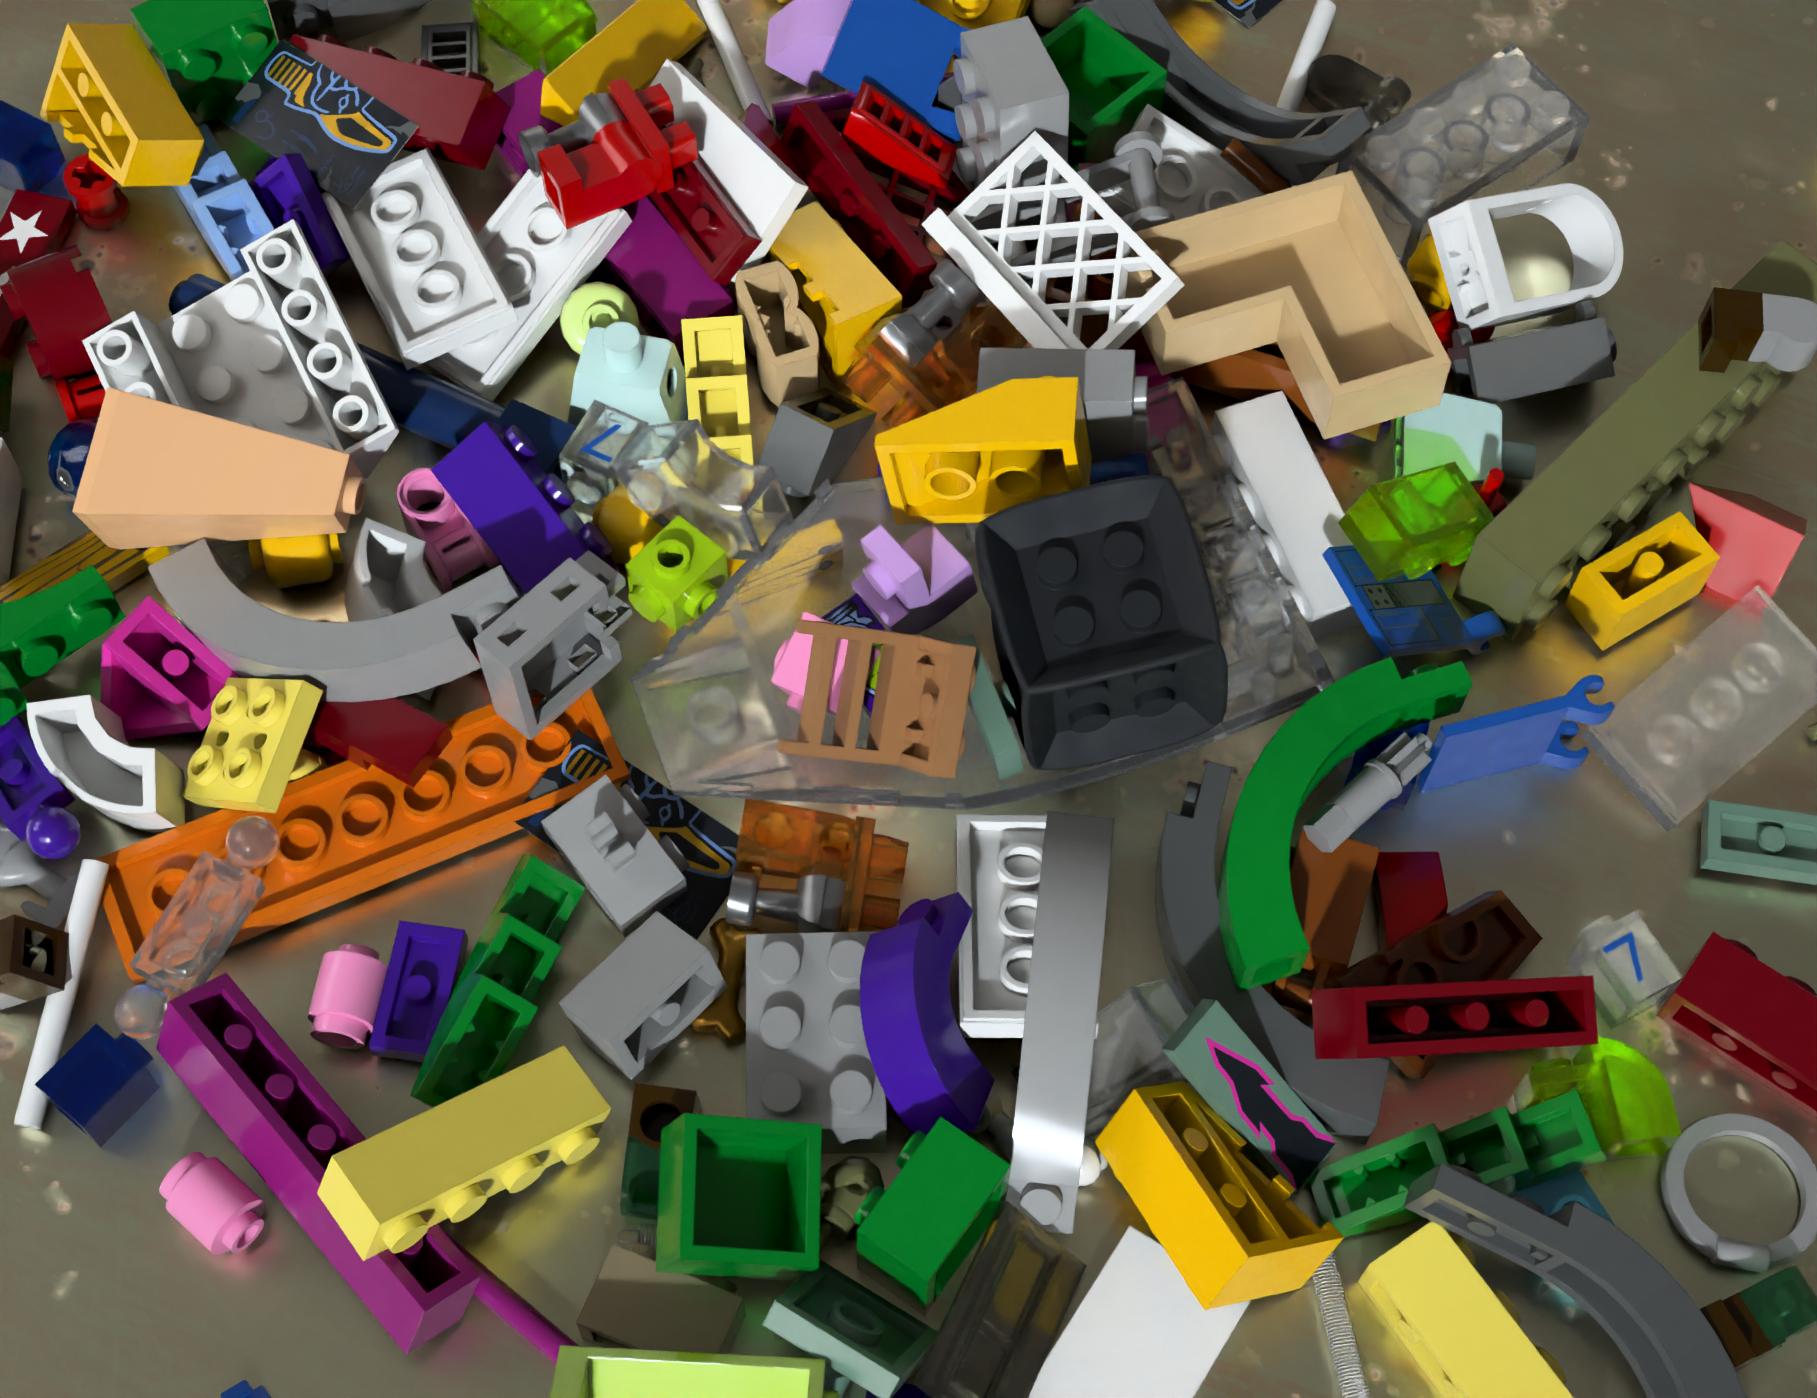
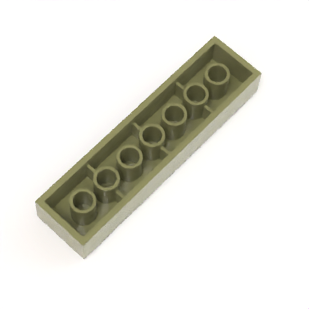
[1452,239,1817,642]

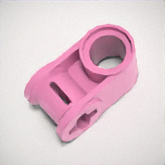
[396,468,499,593]

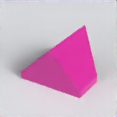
[100,596,241,740]

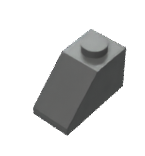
[755,387,877,497]

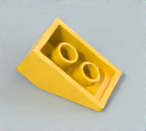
[874,376,1092,524]

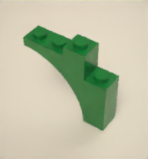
[0,565,125,727]

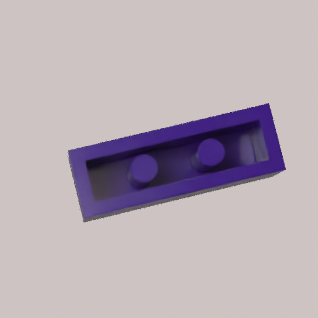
[431,421,620,594]

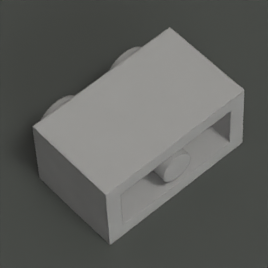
[559,911,728,1080]

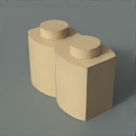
[736,260,820,407]

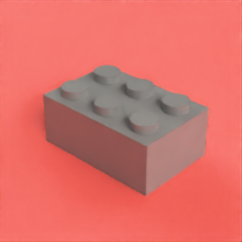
[953,16,1069,227]
[746,931,887,1154]

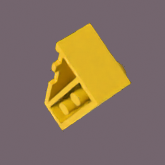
[39,23,204,187]
[760,201,902,392]
[1094,1081,1345,1310]

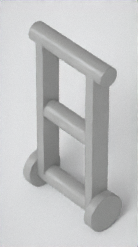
[957,131,1175,309]

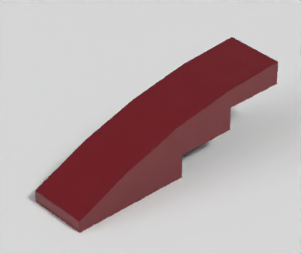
[239,675,453,788]

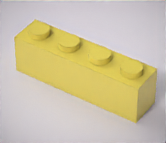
[317,1045,611,1261]
[1358,1221,1574,1398]

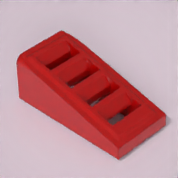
[841,81,958,189]

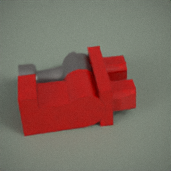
[518,77,698,230]

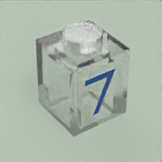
[559,400,653,505]
[1566,911,1683,1030]

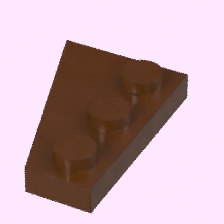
[1323,890,1543,1079]

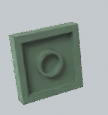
[762,1260,941,1398]

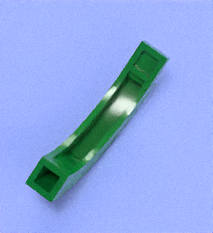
[1218,657,1473,993]

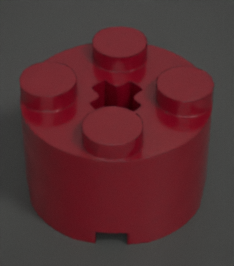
[0,244,112,381]

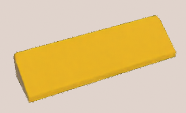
[540,0,708,126]

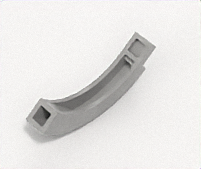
[148,537,522,702]
[1003,811,1114,1234]

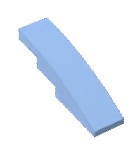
[173,124,275,281]

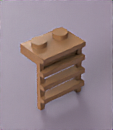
[777,619,976,779]

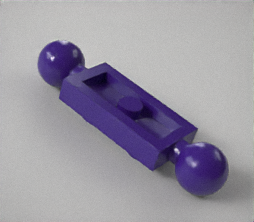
[0,715,81,859]

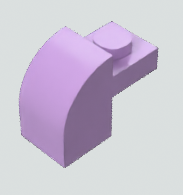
[765,0,851,89]
[850,524,978,634]

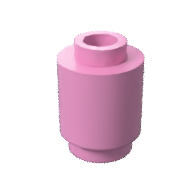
[307,943,388,1049]
[159,1152,265,1255]

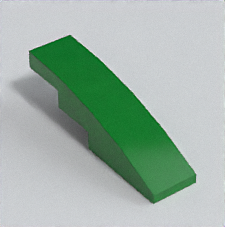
[410,854,586,1108]
[1309,1089,1607,1237]

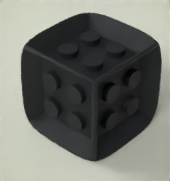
[975,475,1228,770]

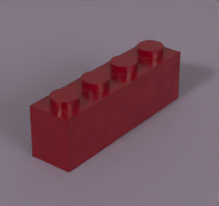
[289,34,510,171]
[1656,932,1817,1118]
[1311,975,1599,1059]

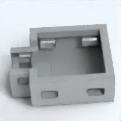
[473,550,633,741]

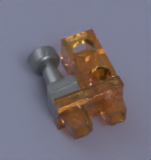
[841,259,1028,429]
[726,797,909,933]

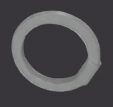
[1660,1113,1817,1273]

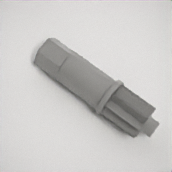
[1303,731,1433,853]

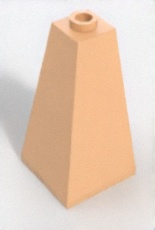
[72,387,366,550]

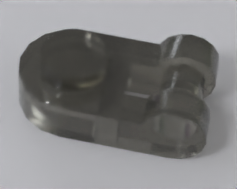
[1305,54,1411,138]

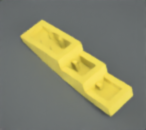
[681,315,760,554]

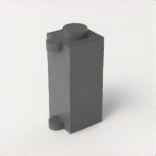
[1447,300,1617,404]

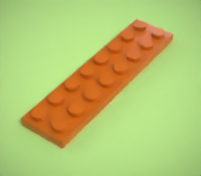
[94,688,631,985]

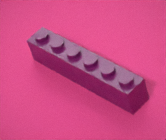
[495,69,737,366]
[156,973,481,1355]

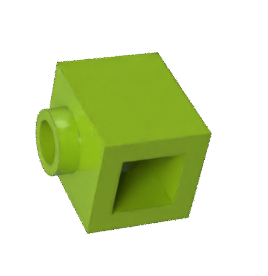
[625,515,728,633]

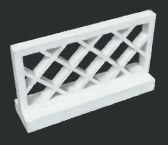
[921,131,1185,350]

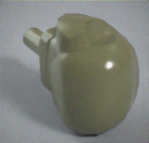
[819,1156,885,1254]

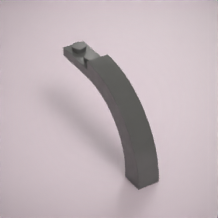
[1403,1163,1747,1398]

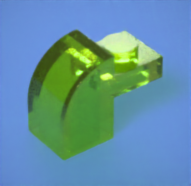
[1513,1037,1682,1163]

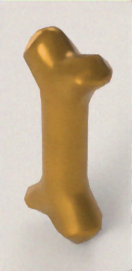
[690,918,763,1043]

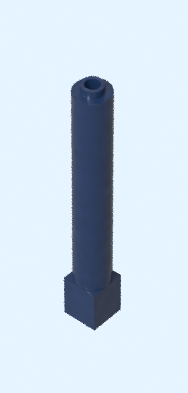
[169,274,582,484]

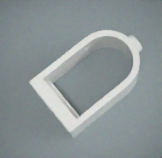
[1428,183,1624,332]

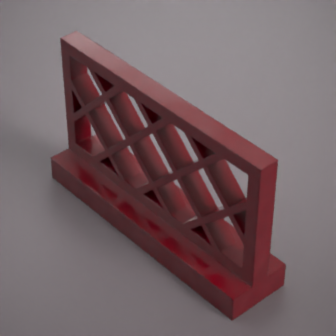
[780,100,999,309]

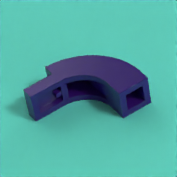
[859,892,995,1134]

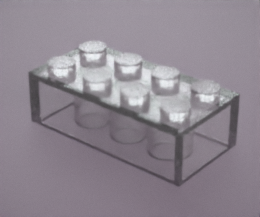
[1335,43,1591,269]

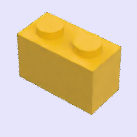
[1564,511,1720,651]

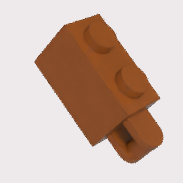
[1271,827,1380,1016]

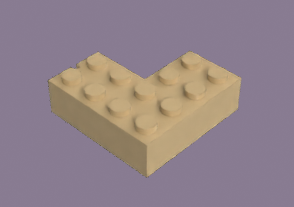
[1125,170,1452,440]

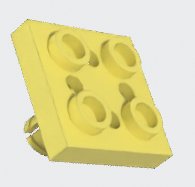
[180,677,326,813]

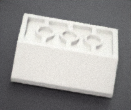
[82,219,400,550]

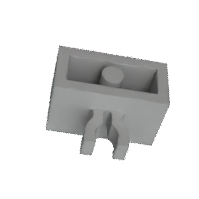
[541,774,689,938]

